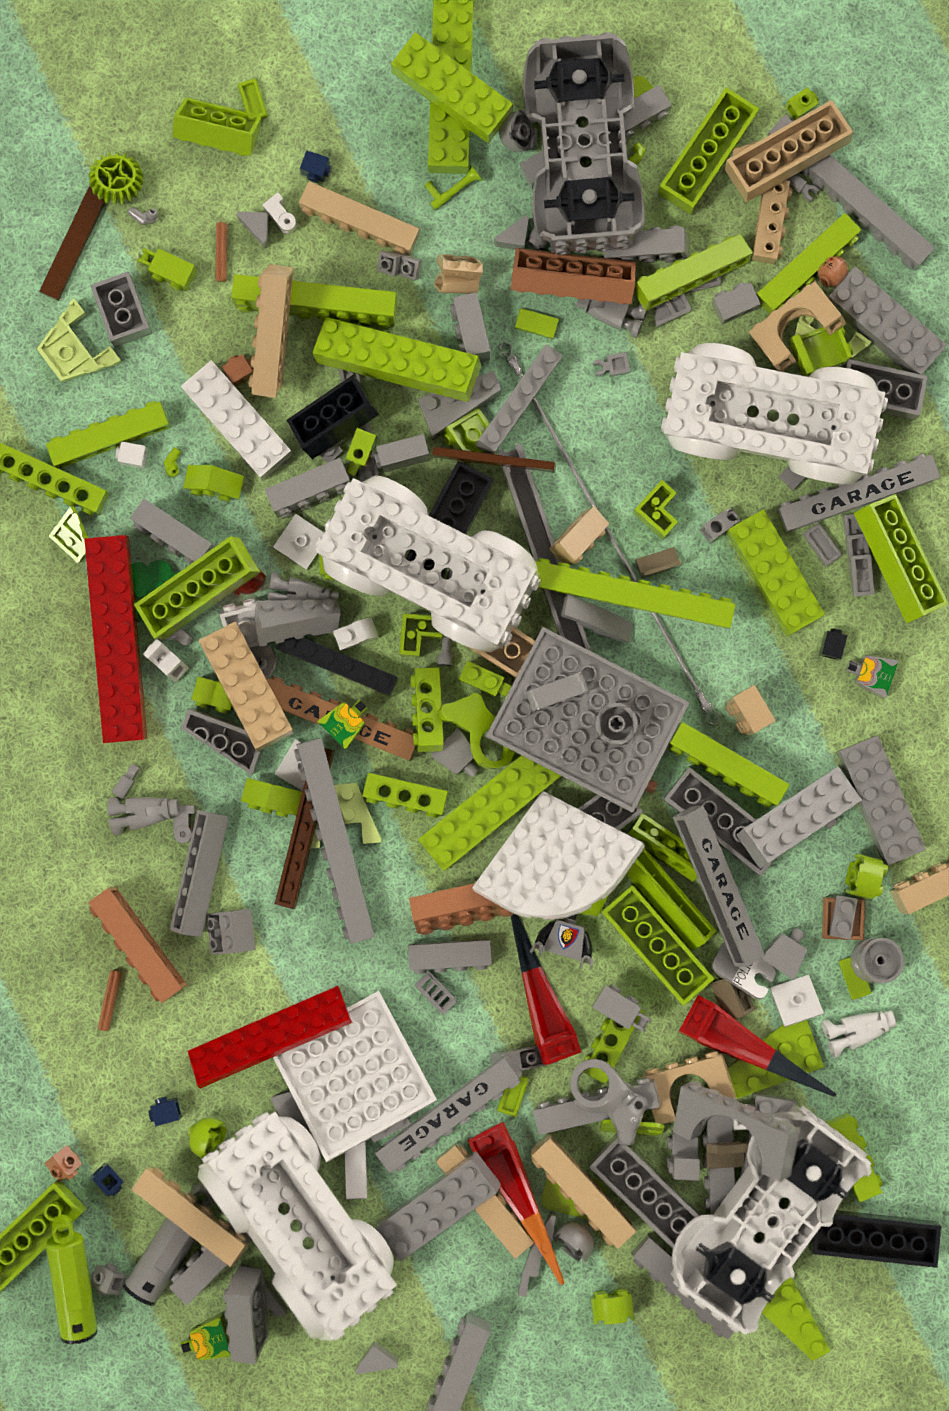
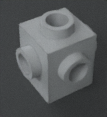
[90,1263,127,1296]

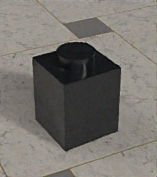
[819,628,848,661]

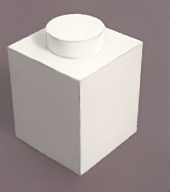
[116,442,148,469]

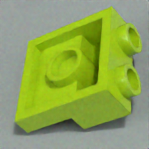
[443,408,490,465]

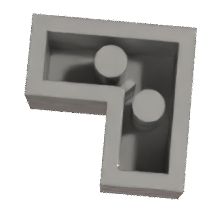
[666,1131,700,1180]

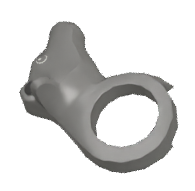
[570,1059,648,1146]

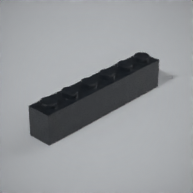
[277,637,398,697]

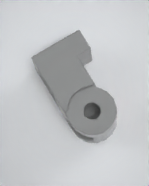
[699,507,741,544]
[173,805,196,843]

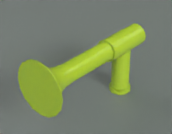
[424,164,483,210]

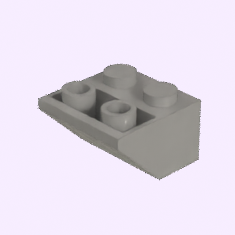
[206,909,256,955]

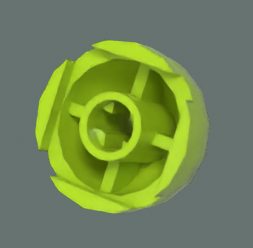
[188,1118,227,1159]

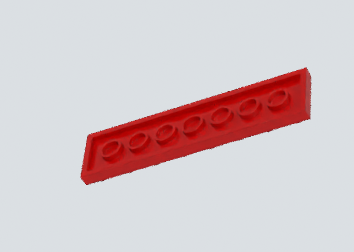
[187,986,352,1089]

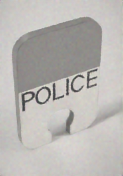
[711,942,776,1000]

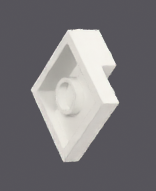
[220,598,269,648]

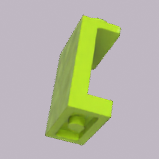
[789,326,853,377]

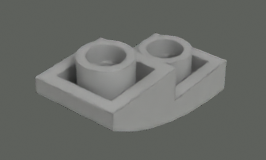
[377,251,422,281]

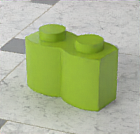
[191,676,233,714]

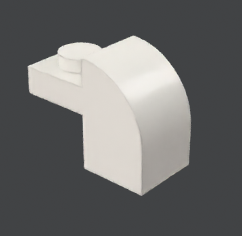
[333,618,379,651]
[143,639,189,683]

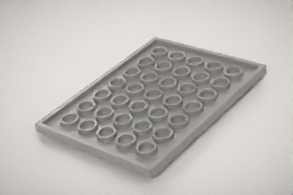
[486,627,690,813]

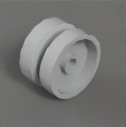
[851,938,904,983]

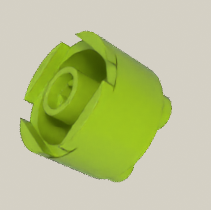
[845,854,888,899]
[590,1288,635,1325]

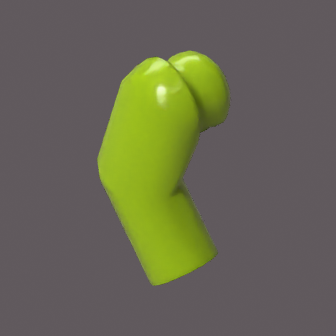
[628,142,646,165]
[164,447,182,477]

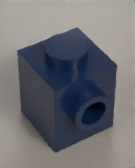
[300,150,332,183]
[148,1096,182,1127]

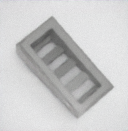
[414,971,458,1015]

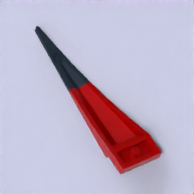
[510,914,582,1065]
[679,995,837,1097]

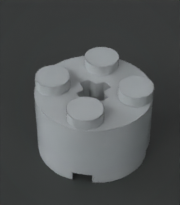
[594,703,638,746]

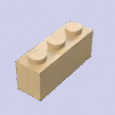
[549,506,609,565]

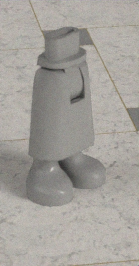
[576,299,647,338]
[268,572,339,601]
[107,797,180,836]

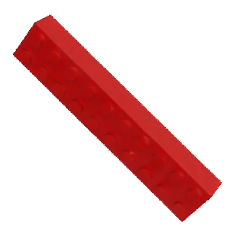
[84,535,147,743]

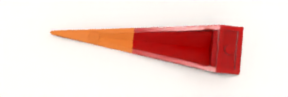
[468,1122,564,1285]

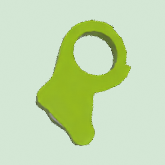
[439,692,515,769]

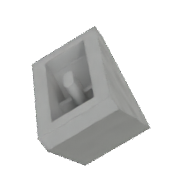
[236,212,270,249]
[494,215,529,250]
[356,1341,398,1374]

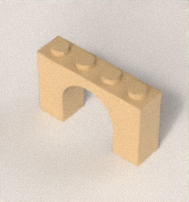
[749,281,846,372]
[642,1051,737,1124]

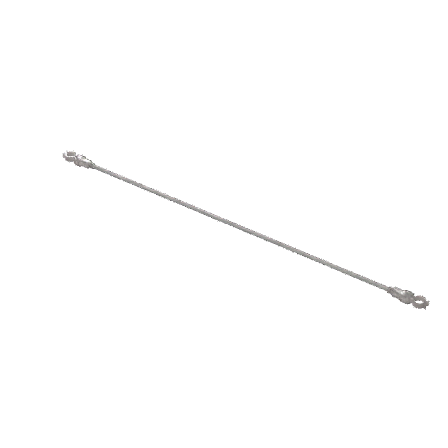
[499,341,719,727]

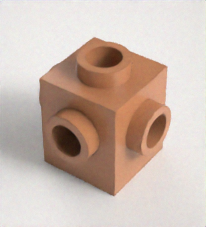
[44,1145,82,1183]

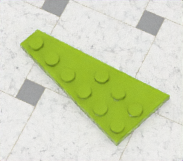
[704,1020,824,1099]
[762,1278,831,1361]

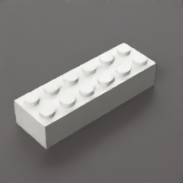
[181,360,293,481]

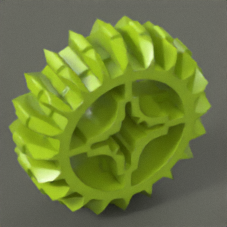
[88,151,144,205]

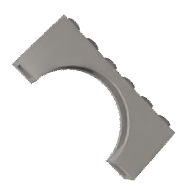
[673,1081,800,1182]

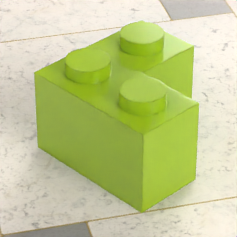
[183,465,244,502]
[633,480,678,540]
[399,613,443,658]
[241,778,302,818]

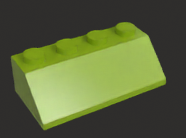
[172,97,262,156]

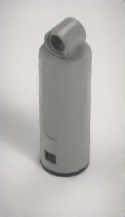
[123,1184,212,1306]

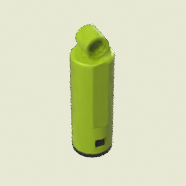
[46,1215,98,1345]

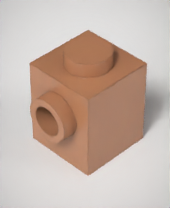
[222,354,254,387]

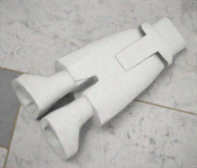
[821,1010,897,1058]

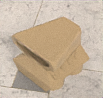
[434,254,483,294]

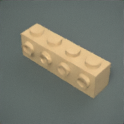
[751,180,792,264]

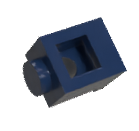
[89,1163,124,1197]

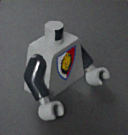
[530,913,593,970]

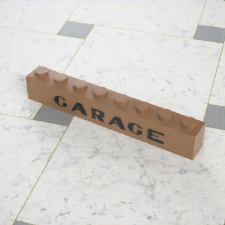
[266,676,416,761]

